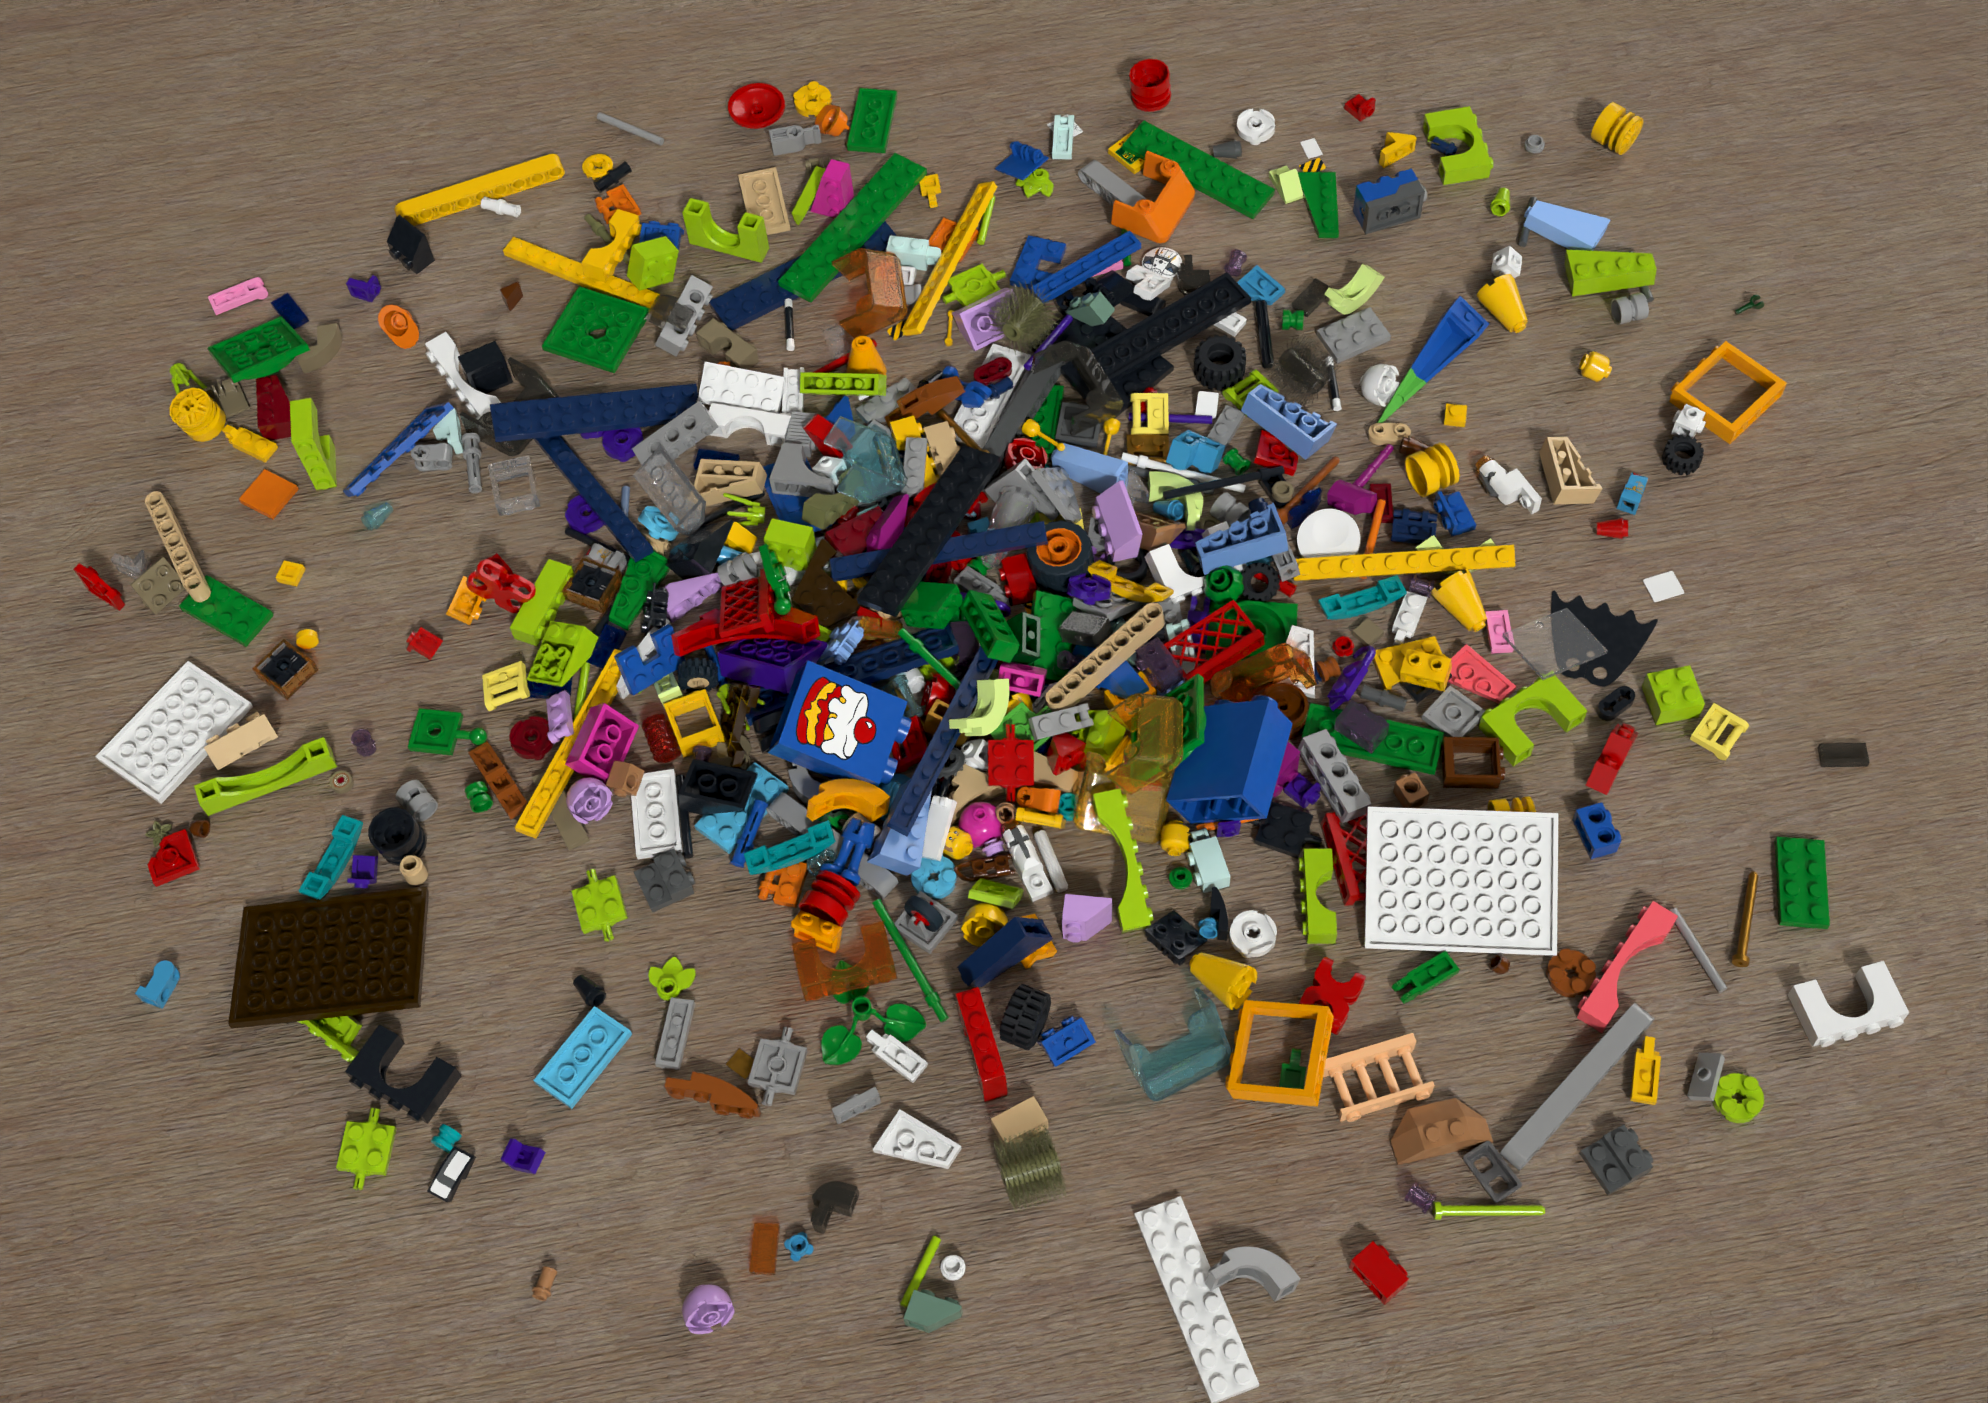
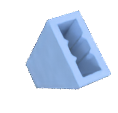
[1524,200,1610,251]
[1051,443,1128,494]

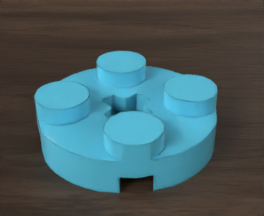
[638,506,680,541]
[911,855,957,899]

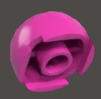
[958,802,1004,848]

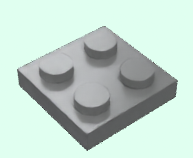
[1422,685,1485,737]

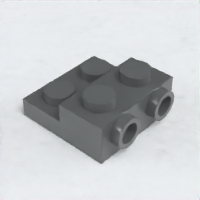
[1055,402,1104,448]
[634,849,696,913]
[1579,1124,1653,1195]

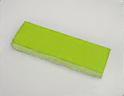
[792,166,826,225]

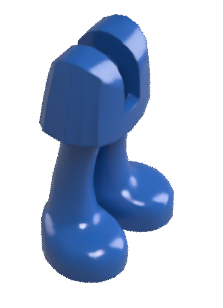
[933,366,992,408]
[819,817,875,886]

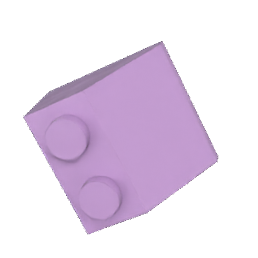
[1062,894,1112,942]

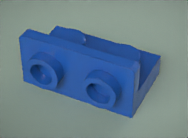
[639,221,684,250]
[1433,491,1476,537]
[1037,1015,1096,1067]

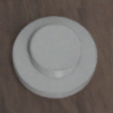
[1524,135,1545,153]

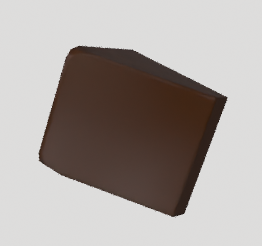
[500,281,523,311]

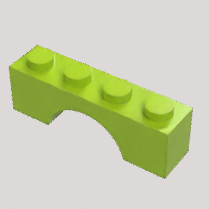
[1298,849,1337,944]

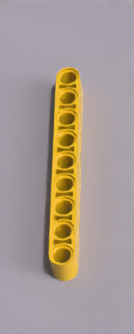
[394,154,565,226]

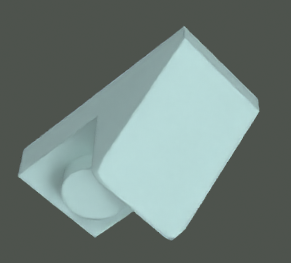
[433,408,464,454]

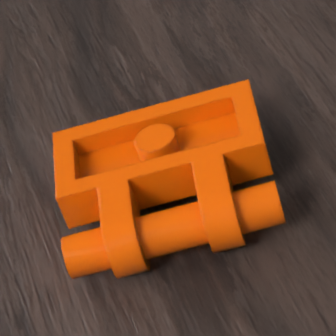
[595,184,641,225]
[758,862,809,908]

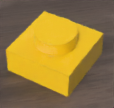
[1444,403,1467,427]
[275,560,306,587]

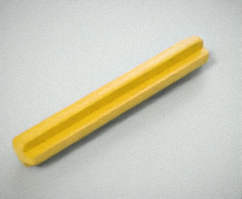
[1104,735,1131,774]

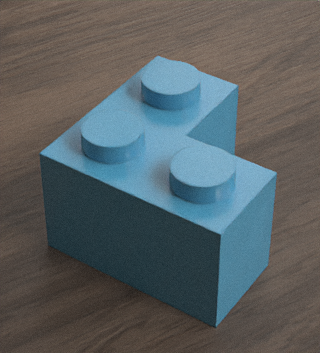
[1166,430,1225,473]

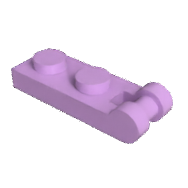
[546,690,574,744]

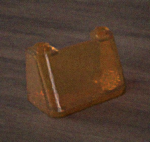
[1210,643,1317,703]

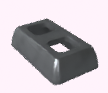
[1463,1141,1522,1203]

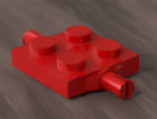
[987,724,1034,802]

